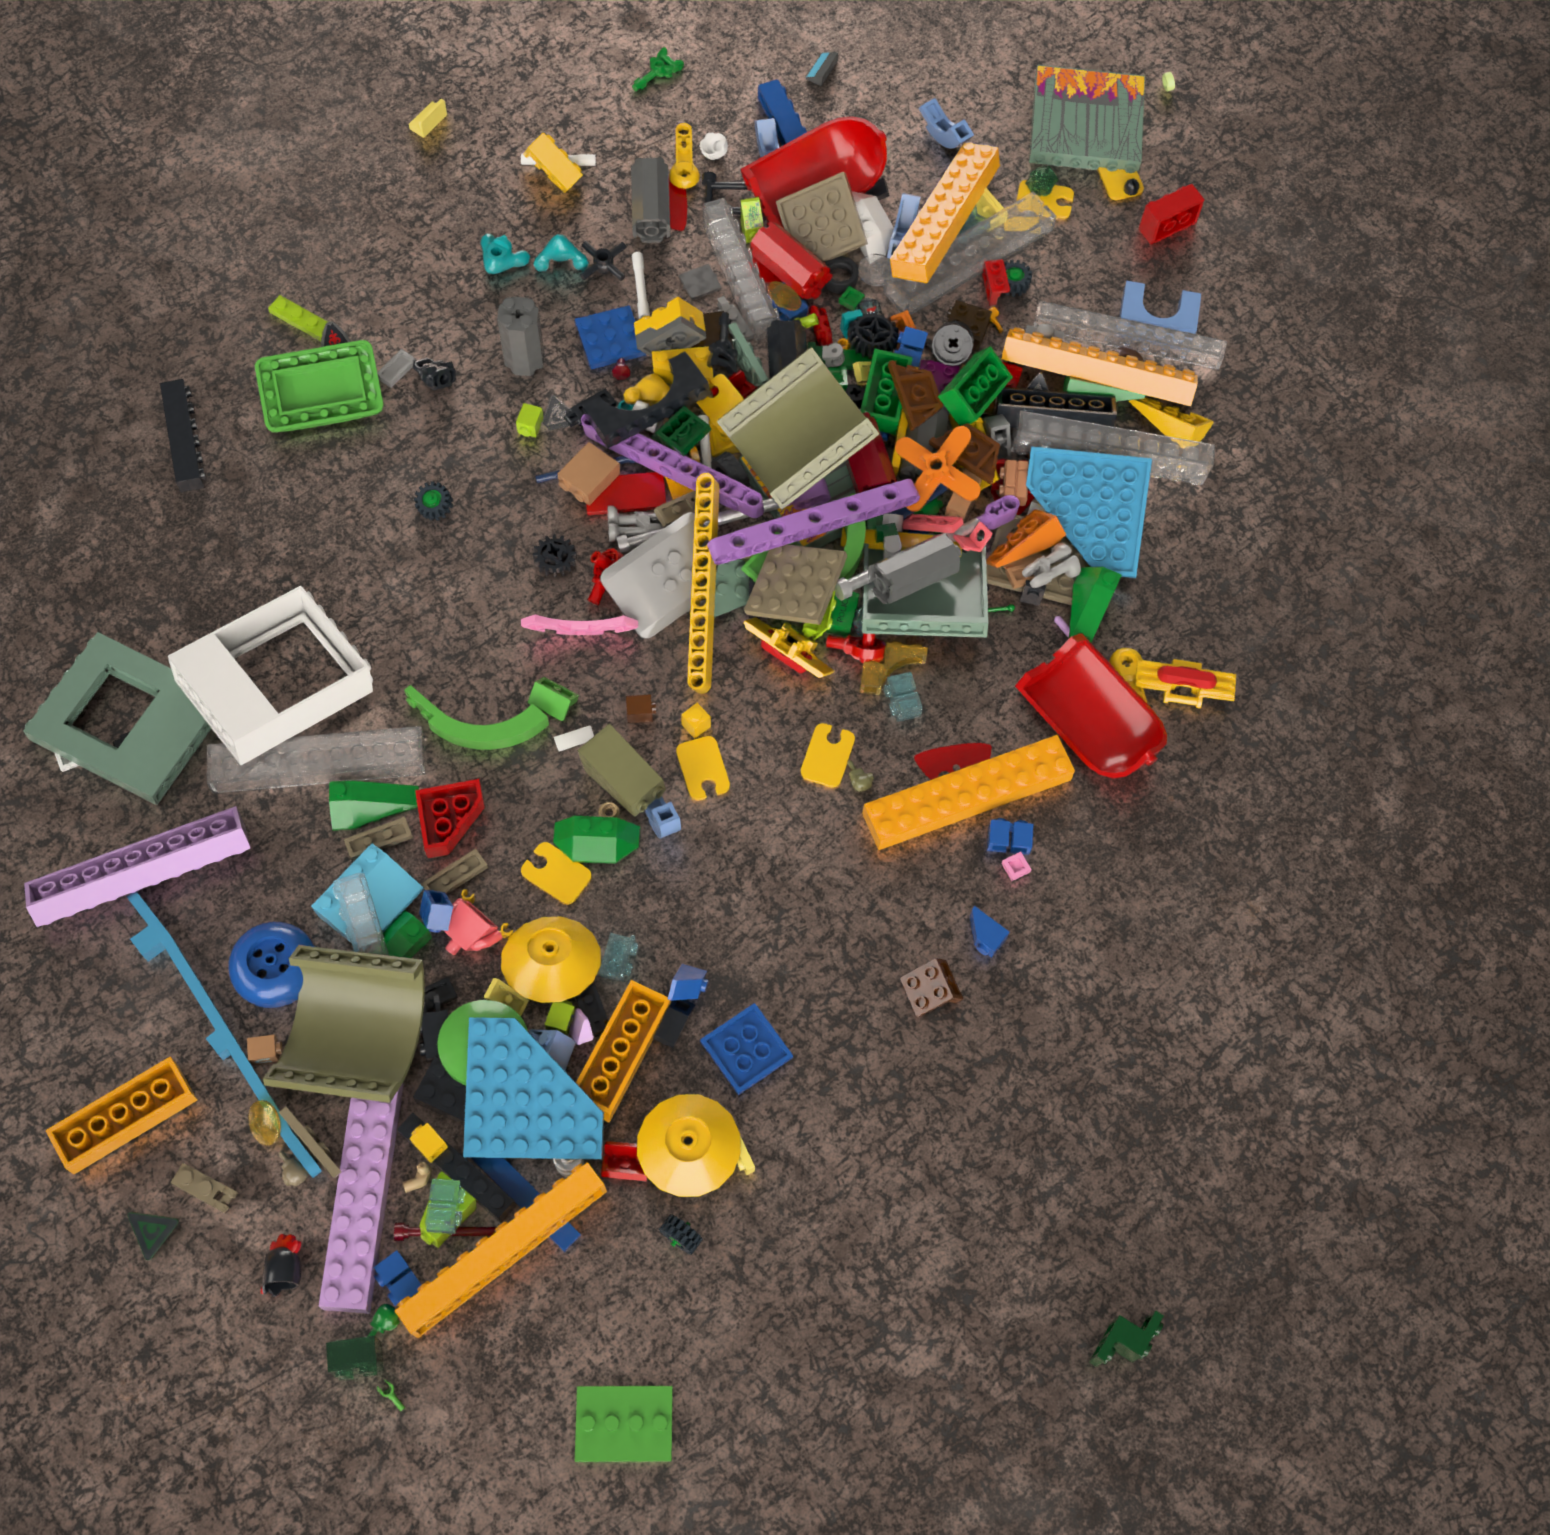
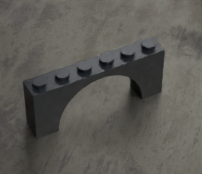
[582,351,711,448]

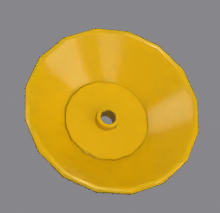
[501,916,601,1003]
[637,1094,741,1197]

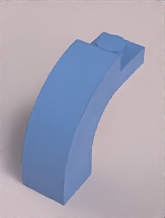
[918,98,974,149]
[754,118,780,157]
[645,796,681,839]

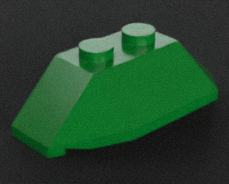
[553,816,640,864]

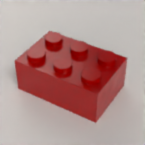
[1139,184,1205,245]

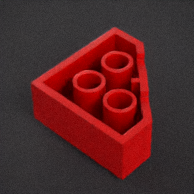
[415,779,485,859]

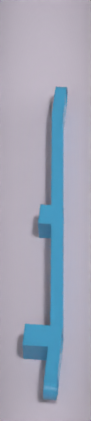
[126,891,322,1178]

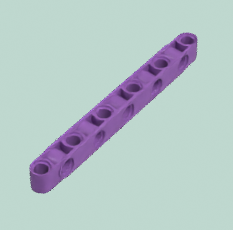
[581,414,764,518]
[707,479,920,565]

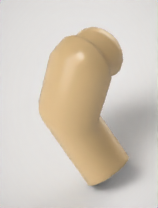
[403,1162,431,1193]

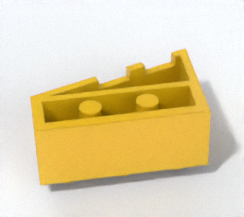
[523,132,583,193]
[652,346,714,391]

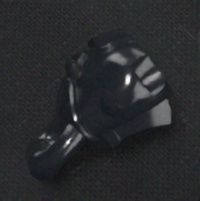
[412,358,456,390]

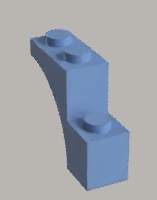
[887,193,921,258]

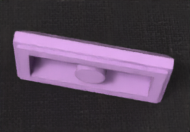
[569,1008,594,1045]

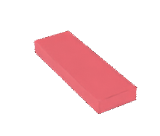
[902,514,964,533]

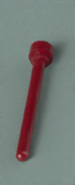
[394,1222,497,1241]

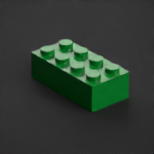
[938,346,1013,426]
[860,349,913,435]

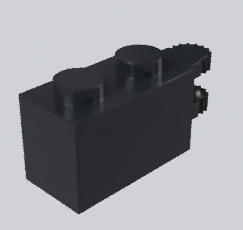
[419,995,448,1061]

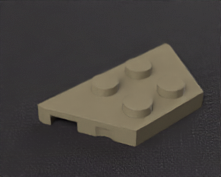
[279,1107,342,1179]

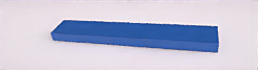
[469,1157,581,1252]

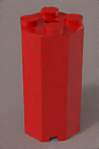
[750,221,832,300]

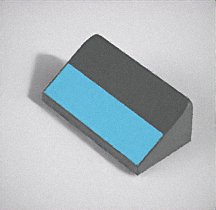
[806,52,838,86]

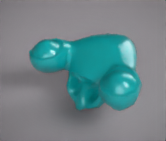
[480,233,530,274]
[533,234,589,272]

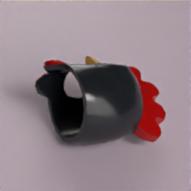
[260,1234,302,1297]

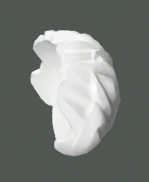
[700,133,728,160]

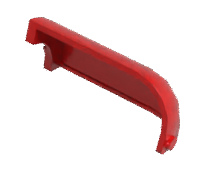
[740,116,887,228]
[1015,633,1167,778]

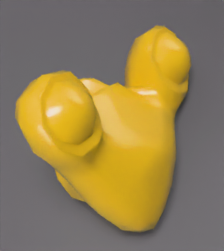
[623,373,670,406]

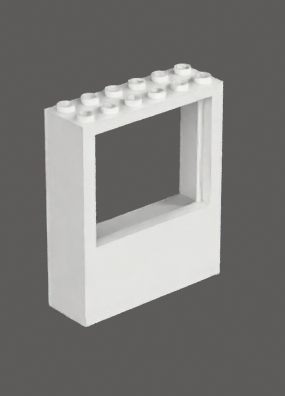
[168,586,373,765]

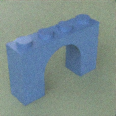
[1118,281,1202,342]

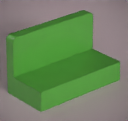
[528,677,579,721]

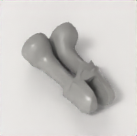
[608,506,664,542]
[1022,543,1081,588]

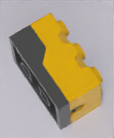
[634,297,707,357]

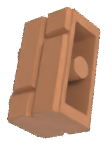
[998,460,1029,506]

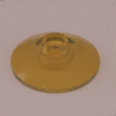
[767,281,802,311]
[248,1100,281,1146]

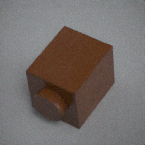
[626,694,656,723]

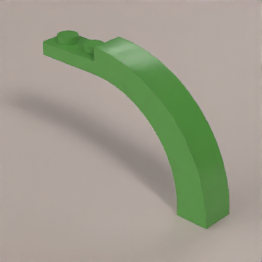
[839,493,866,580]
[404,685,549,750]

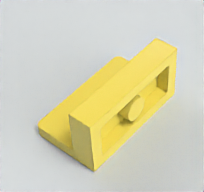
[409,99,447,138]

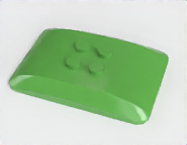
[255,340,383,432]

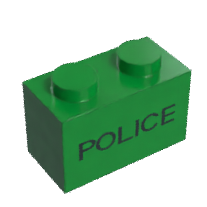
[826,592,860,637]

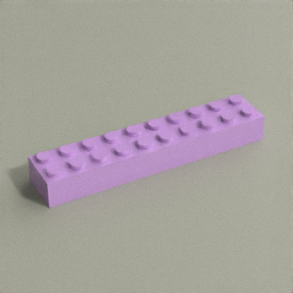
[24,806,251,927]
[319,1083,404,1314]

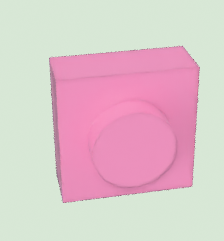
[1001,852,1031,881]

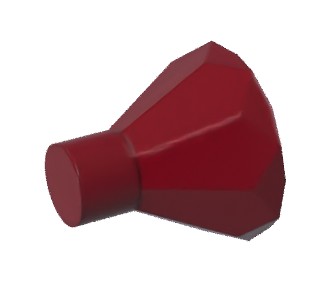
[612,358,630,380]

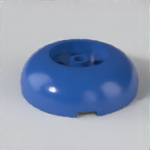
[228,922,315,1008]

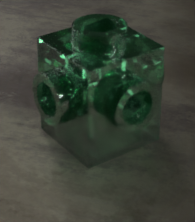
[1025,165,1059,197]

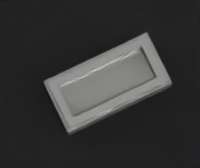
[377,349,416,388]

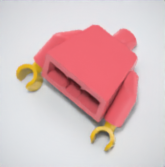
[444,889,514,955]

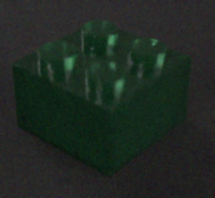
[326,1336,384,1381]

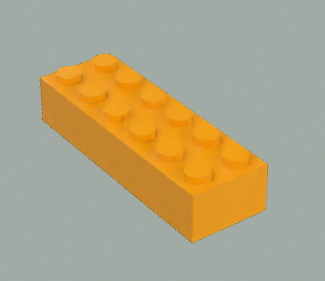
[576,980,671,1123]
[45,1056,197,1174]

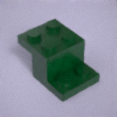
[651,406,712,457]
[1089,1311,1164,1367]

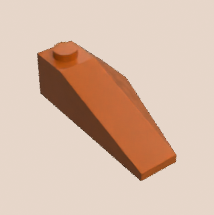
[986,509,1066,568]

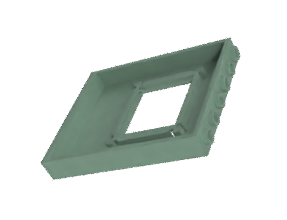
[23,632,212,805]

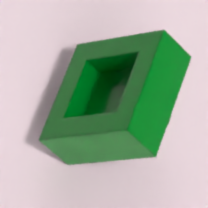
[839,286,865,311]

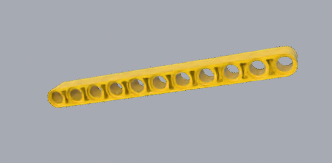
[687,473,720,694]

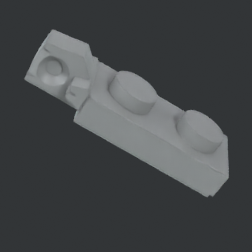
[717,296,754,341]

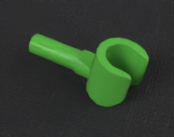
[377,1380,405,1411]

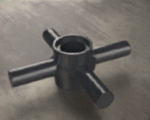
[580,241,627,281]

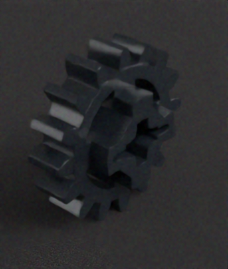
[532,534,577,577]

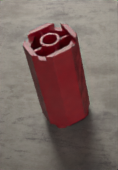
[845,412,898,499]

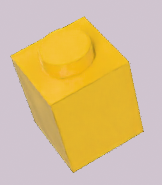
[681,702,711,739]
[409,1123,448,1163]

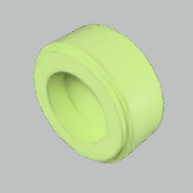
[1162,72,1175,92]

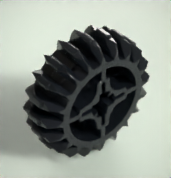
[847,311,899,360]

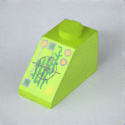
[740,197,764,244]

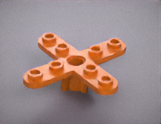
[895,426,981,512]

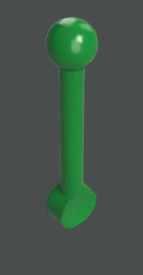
[988,604,1015,612]

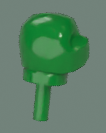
[365,1304,400,1343]

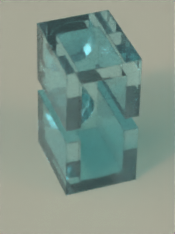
[884,672,923,722]
[425,1179,465,1234]

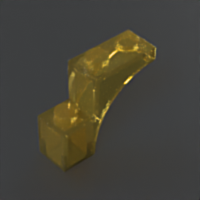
[860,642,928,695]

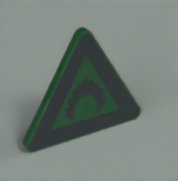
[128,1212,179,1261]

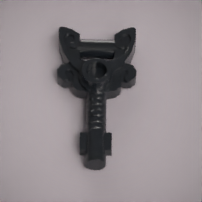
[707,312,737,374]

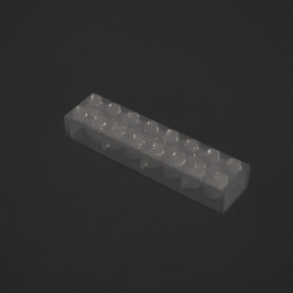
[703,198,779,345]

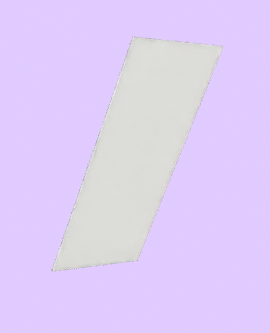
[554,725,594,751]

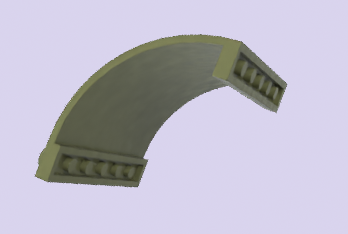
[717,347,879,509]
[263,945,425,1103]

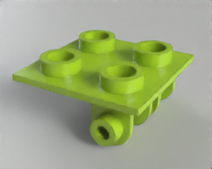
[802,591,836,641]

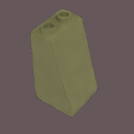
[577,724,666,817]

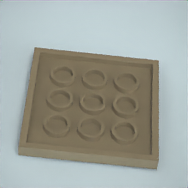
[776,172,868,263]
[744,545,847,625]

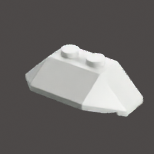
[852,192,894,264]

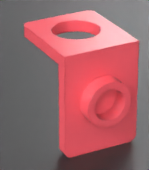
[953,522,993,552]

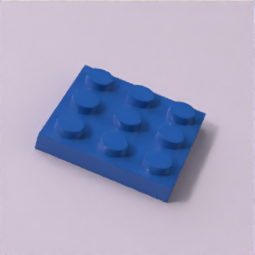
[575,305,646,369]
[700,1003,793,1096]

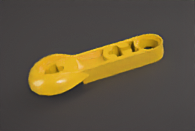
[669,123,700,189]
[1109,647,1147,703]

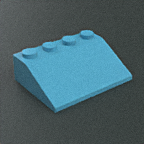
[311,843,424,953]

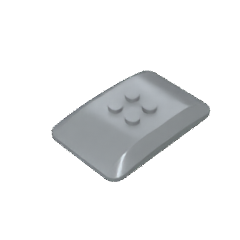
[600,512,709,639]

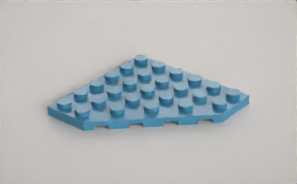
[1026,446,1152,578]
[463,1018,604,1159]

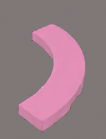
[521,614,638,635]

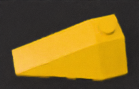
[1129,397,1214,450]

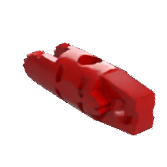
[809,305,833,346]

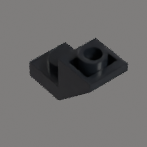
[653,1000,695,1048]

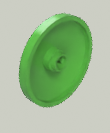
[438,1000,527,1085]

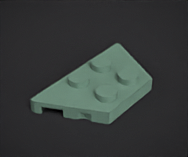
[728,322,769,388]
[714,559,749,618]

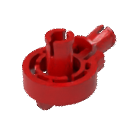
[587,548,624,605]
[826,633,885,664]

